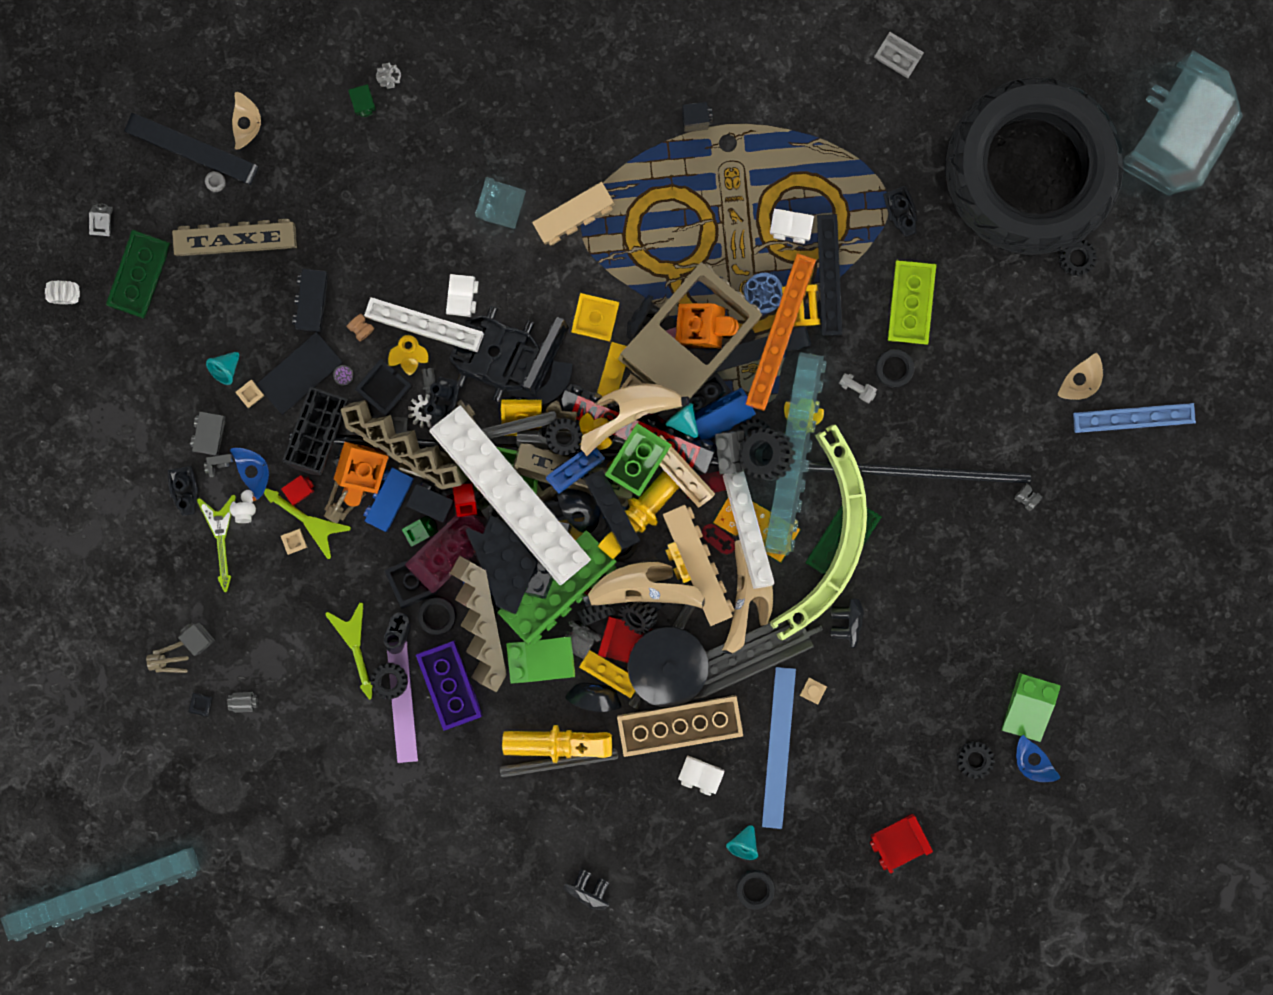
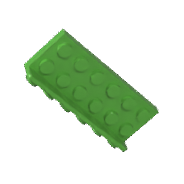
[497,530,617,645]

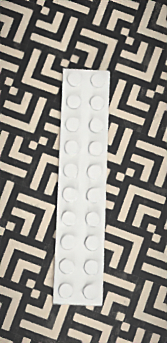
[429,405,591,586]

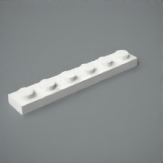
[364,298,484,352]
[723,471,774,589]

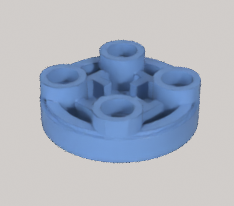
[744,273,783,313]

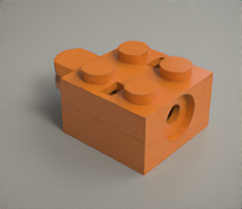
[675,303,739,348]
[334,441,389,507]

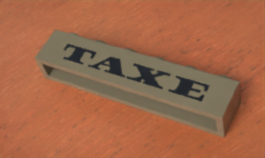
[172,219,297,256]
[513,443,633,507]

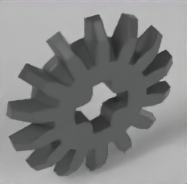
[569,620,601,641]

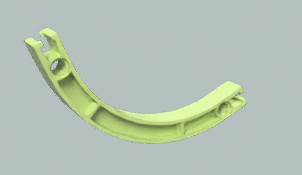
[769,425,867,640]

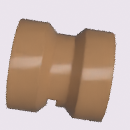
[346,314,374,342]

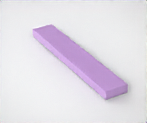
[387,641,418,763]

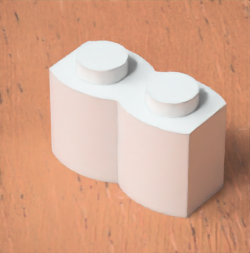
[770,209,814,244]
[446,274,478,317]
[678,755,725,796]

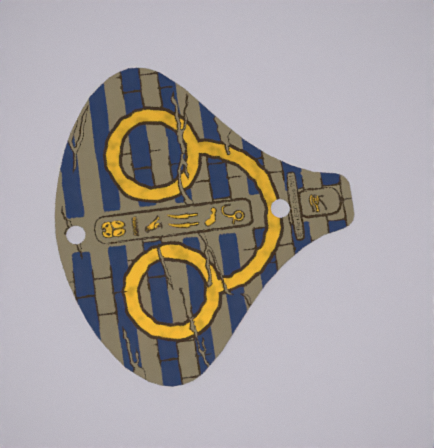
[581,124,888,402]

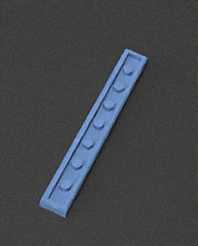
[762,667,796,829]

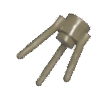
[324,481,366,524]
[146,642,189,673]

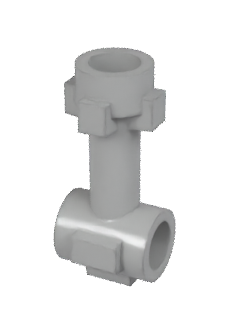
[839,373,877,403]

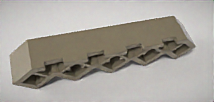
[341,400,468,489]
[450,556,507,692]

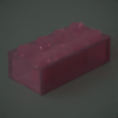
[405,514,485,593]

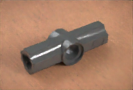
[517,426,571,451]

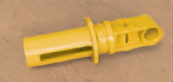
[598,470,680,560]
[502,725,612,763]

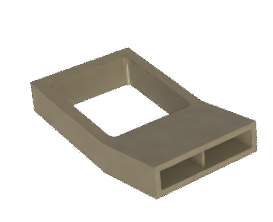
[618,262,763,411]

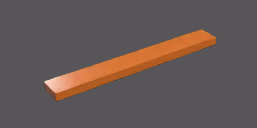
[745,253,816,411]

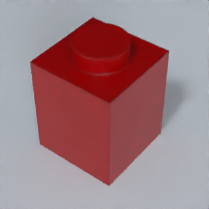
[281,475,315,505]
[453,483,477,517]

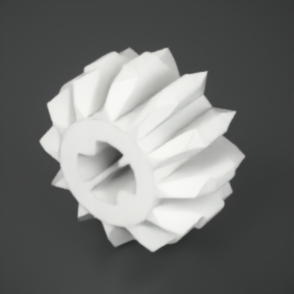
[45,280,80,305]
[408,394,432,428]

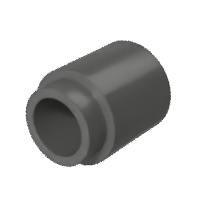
[227,692,258,713]

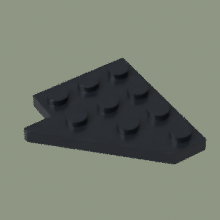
[465,516,538,615]

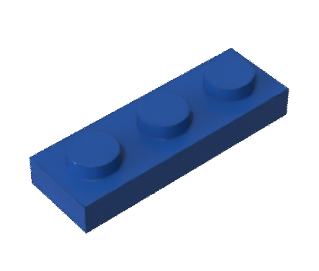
[546,448,605,493]

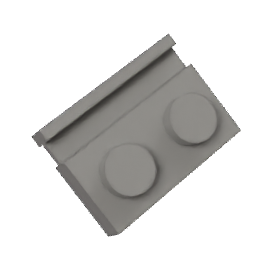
[874,32,924,78]

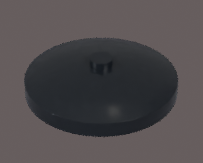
[627,626,708,707]

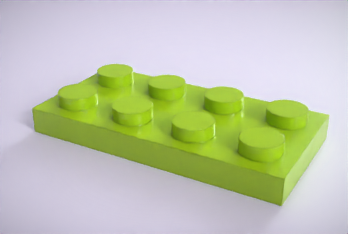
[888,260,936,345]

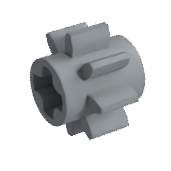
[376,63,401,89]

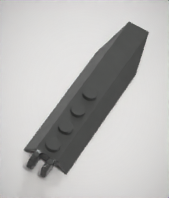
[693,613,823,699]

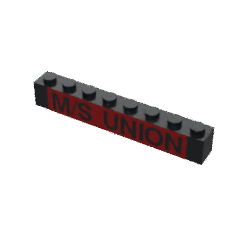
[560,384,717,473]

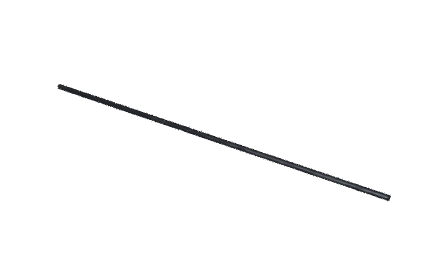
[289,432,1031,484]

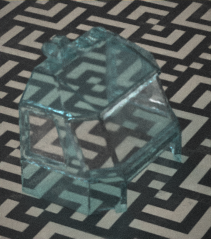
[1123,50,1243,196]

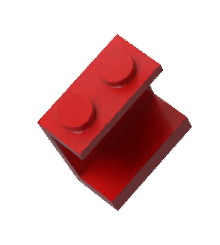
[598,616,653,663]
[869,814,933,874]

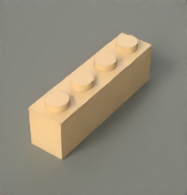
[532,182,615,246]

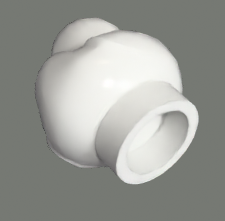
[230,490,256,523]

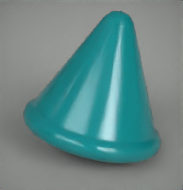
[206,352,239,385]
[665,403,699,438]
[726,825,758,860]

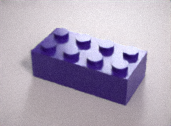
[416,640,483,731]

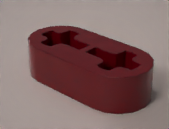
[702,524,735,554]

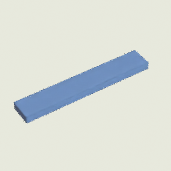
[1073,403,1196,433]

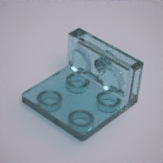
[475,177,525,229]

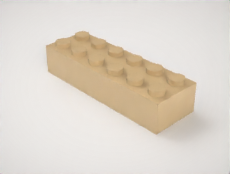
[663,505,735,626]
[617,695,743,757]

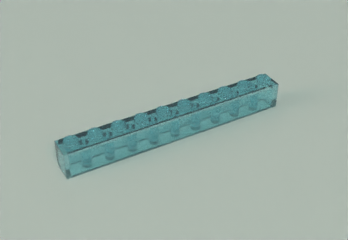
[765,352,827,556]
[0,847,201,942]

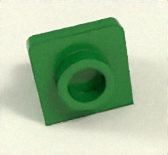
[402,516,438,547]

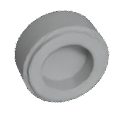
[205,171,226,192]

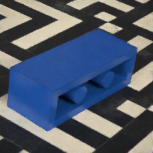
[694,388,756,440]
[363,467,415,532]

